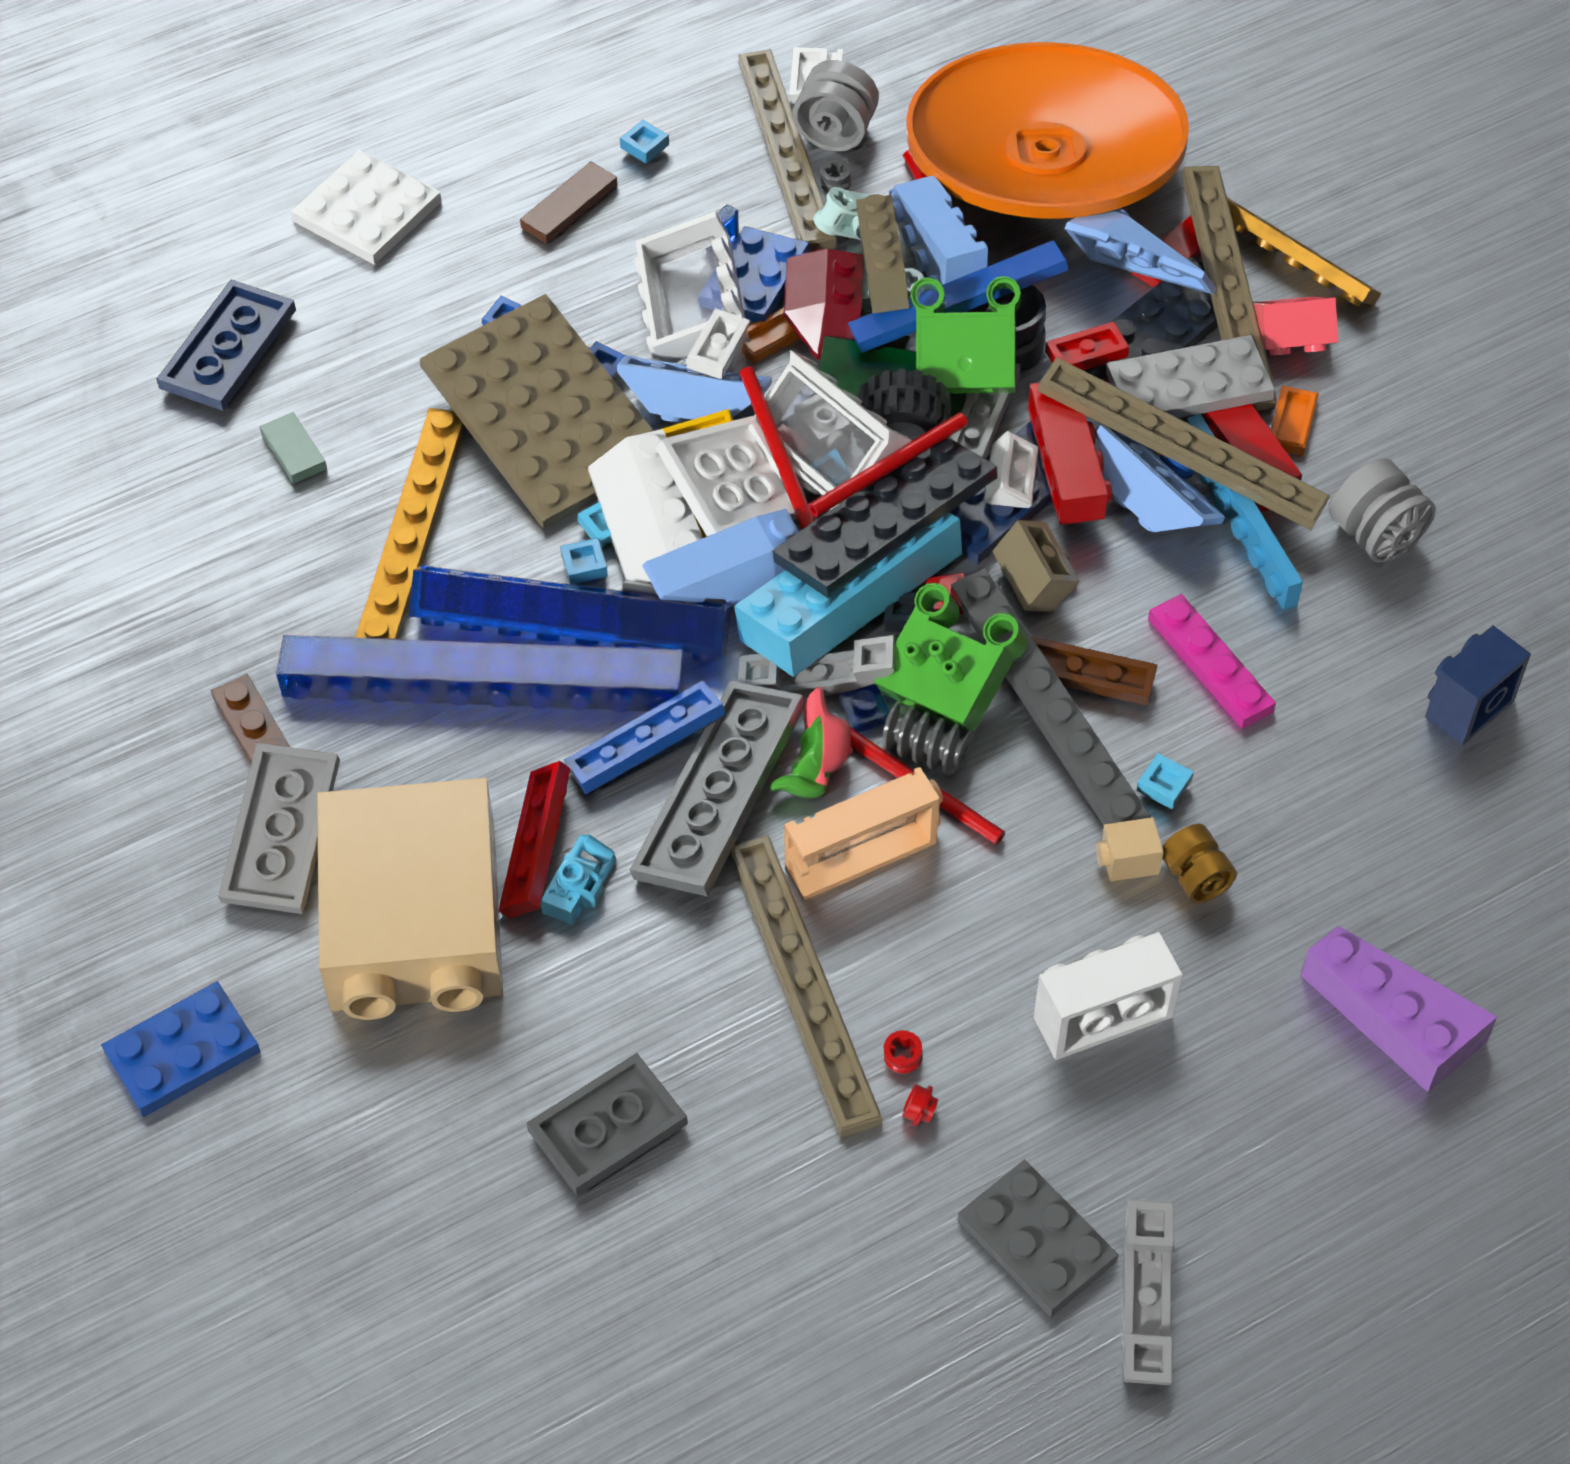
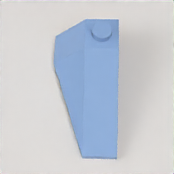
[1064,208,1217,295]

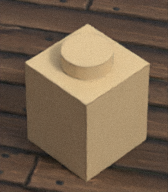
[1096,817,1163,882]

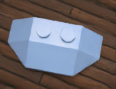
[617,355,772,422]
[1097,425,1225,533]

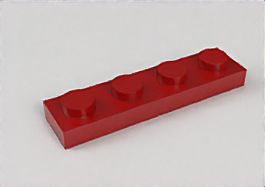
[498,760,571,918]

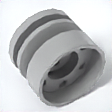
[1329,458,1436,563]

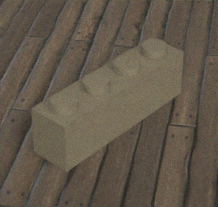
[856,194,909,314]

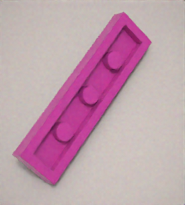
[1148,593,1276,729]

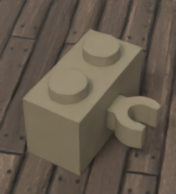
[992,520,1080,612]

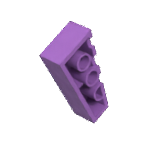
[1301,926,1497,1092]

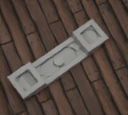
[738,635,896,698]
[1122,1200,1174,1386]

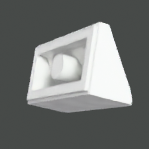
[985,431,1039,508]

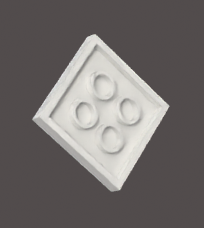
[291,150,442,265]
[656,416,797,536]

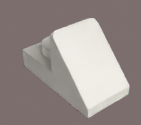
[686,308,750,380]

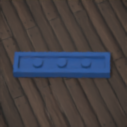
[564,681,726,794]

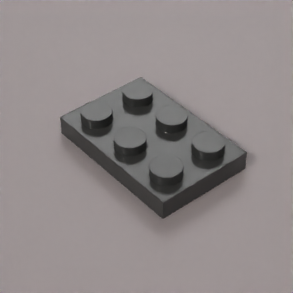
[527,1053,688,1196]
[957,1159,1119,1317]

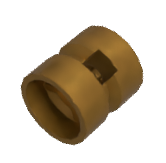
[1162,823,1237,904]

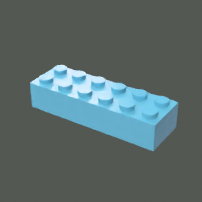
[734,513,962,677]

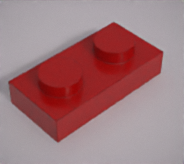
[1045,322,1129,371]

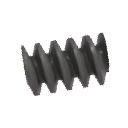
[882,701,975,776]

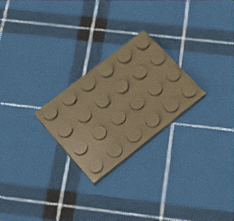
[420,294,653,529]

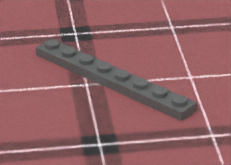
[950,568,1151,826]

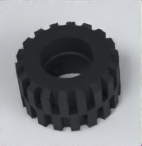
[855,369,951,454]

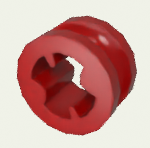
[883,1030,923,1073]

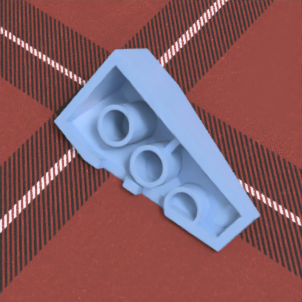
[642,509,799,604]

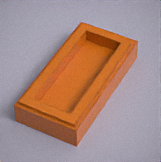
[741,308,799,364]
[1270,385,1319,456]

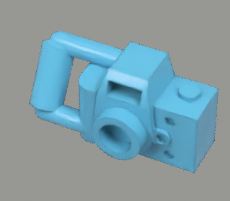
[541,834,616,925]

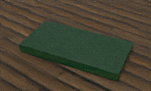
[815,336,966,417]

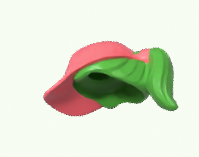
[770,687,853,799]

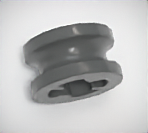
[820,159,851,192]

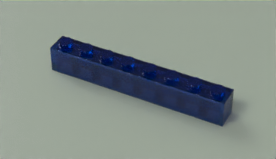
[409,565,732,662]

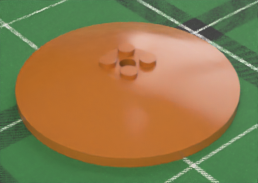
[906,42,1189,219]

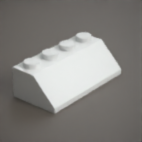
[588,429,702,584]

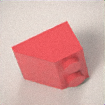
[1253,296,1338,356]

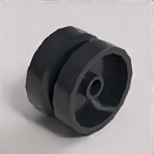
[966,285,1046,369]

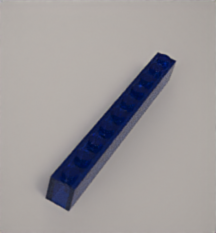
[276,635,684,712]

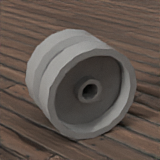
[792,60,879,152]

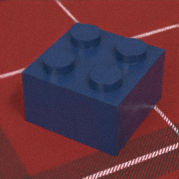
[1425,625,1531,746]

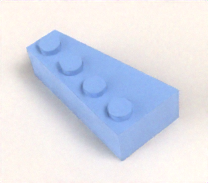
[893,175,988,285]

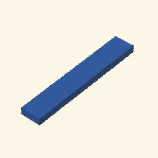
[848,240,1068,353]

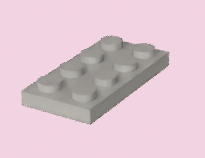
[1106,335,1275,418]
[218,743,340,914]

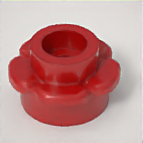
[901,1084,938,1126]

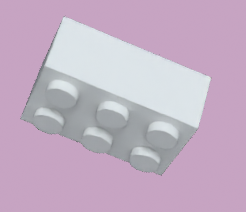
[1033,932,1183,1060]

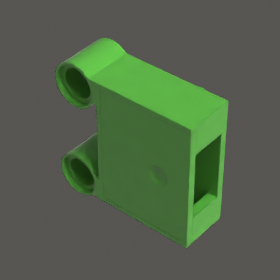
[911,276,1021,394]
[874,583,1028,733]

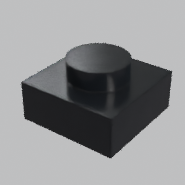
[884,593,916,632]

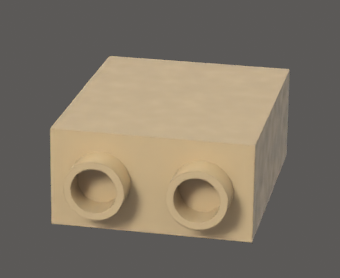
[317,777,503,1020]

